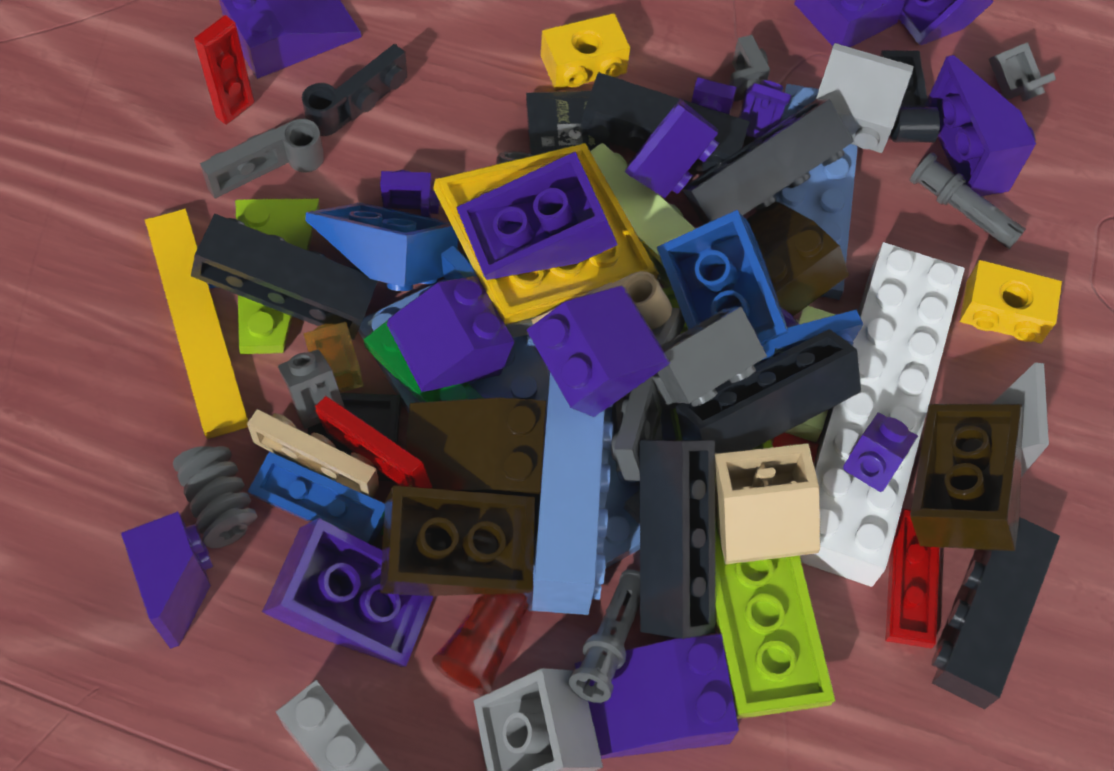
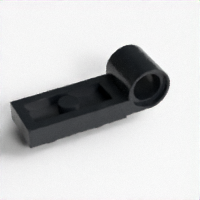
[302,43,408,136]
[880,50,940,143]

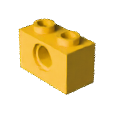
[541,13,630,90]
[959,260,1062,343]

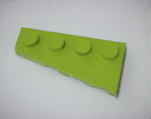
[235,199,319,354]

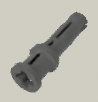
[909,152,1026,249]
[569,570,640,703]

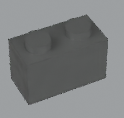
[658,307,767,406]

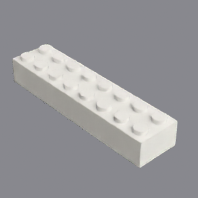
[799,242,965,587]

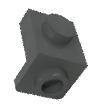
[729,35,770,102]
[989,42,1056,102]

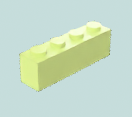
[590,143,695,288]

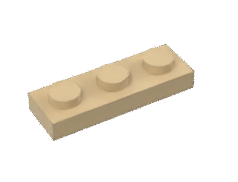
[247,409,379,498]

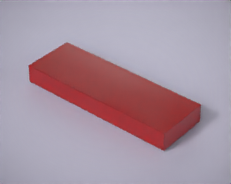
[194,15,254,125]
[315,396,432,489]
[885,508,940,649]

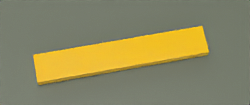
[145,209,248,439]

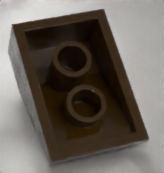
[746,200,849,316]
[406,398,546,502]
[910,404,1023,551]
[380,485,535,596]

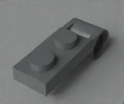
[200,119,324,199]
[611,372,681,481]

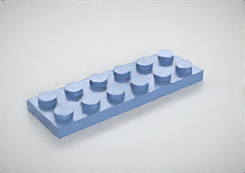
[775,84,858,300]

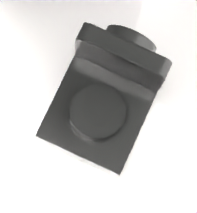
[278,350,345,429]

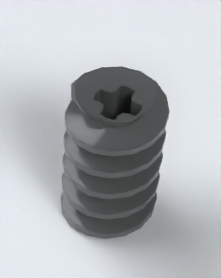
[172,446,258,548]

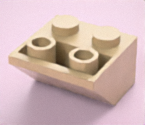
[715,444,820,565]

